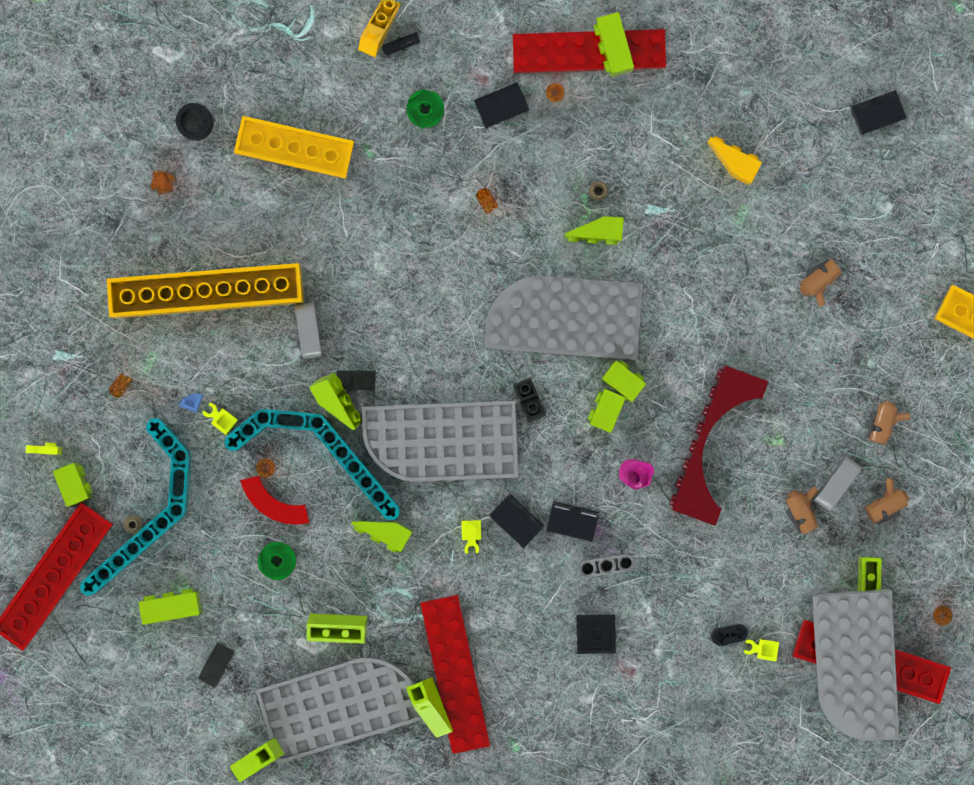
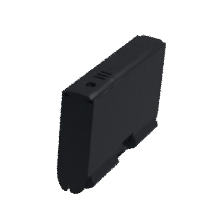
[474,82,529,129]
[850,90,906,135]
[489,494,544,548]
[546,501,599,542]

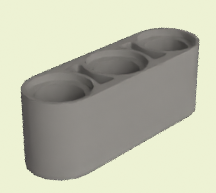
[295,302,322,359]
[813,456,862,511]
[578,553,635,578]

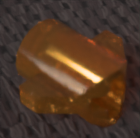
[150,170,176,195]
[476,188,498,214]
[109,373,133,398]

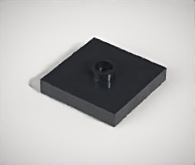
[576,614,616,654]

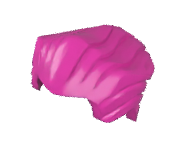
[619,459,655,489]

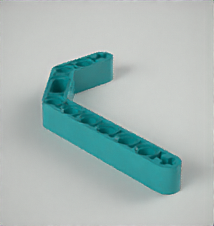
[224,409,400,520]
[80,418,192,596]

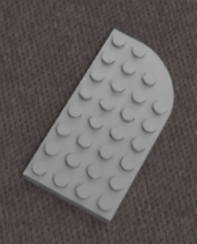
[484,276,643,360]
[362,401,518,482]
[812,589,899,741]
[255,657,423,764]

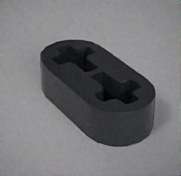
[711,623,748,646]

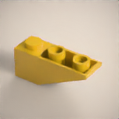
[358,0,401,57]
[707,136,762,185]

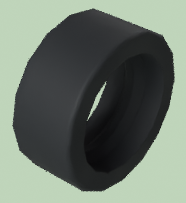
[176,103,214,141]

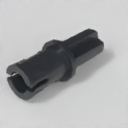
[382,32,420,55]

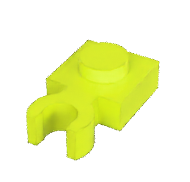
[202,403,238,435]
[25,442,62,455]
[462,520,481,554]
[744,639,779,661]

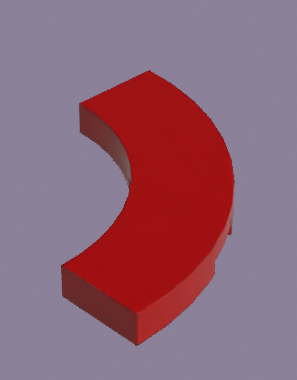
[240,476,310,525]

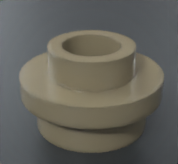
[589,181,608,201]
[123,515,143,534]

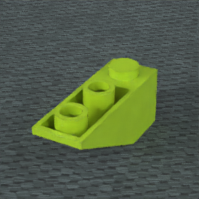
[564,216,624,245]
[309,372,362,430]
[351,521,413,553]
[406,677,453,738]
[229,737,285,783]

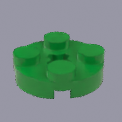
[406,90,444,129]
[257,541,297,580]

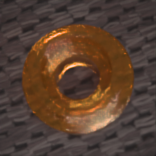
[546,83,565,102]
[256,458,275,478]
[933,606,953,626]

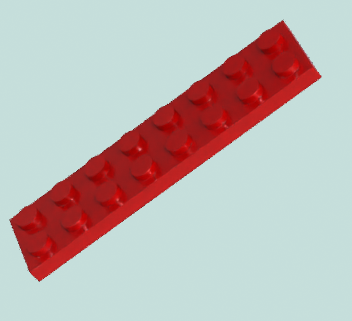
[513,29,666,73]
[0,502,114,651]
[420,594,490,754]
[792,619,951,704]

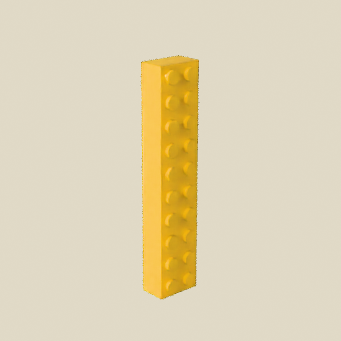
[106,263,304,319]

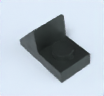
[337,370,376,391]

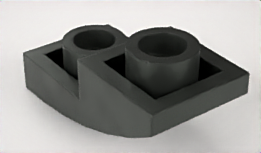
[513,378,546,423]
[198,642,235,688]

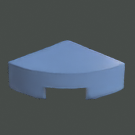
[178,393,204,413]

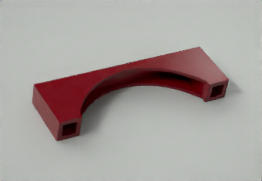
[669,365,769,526]

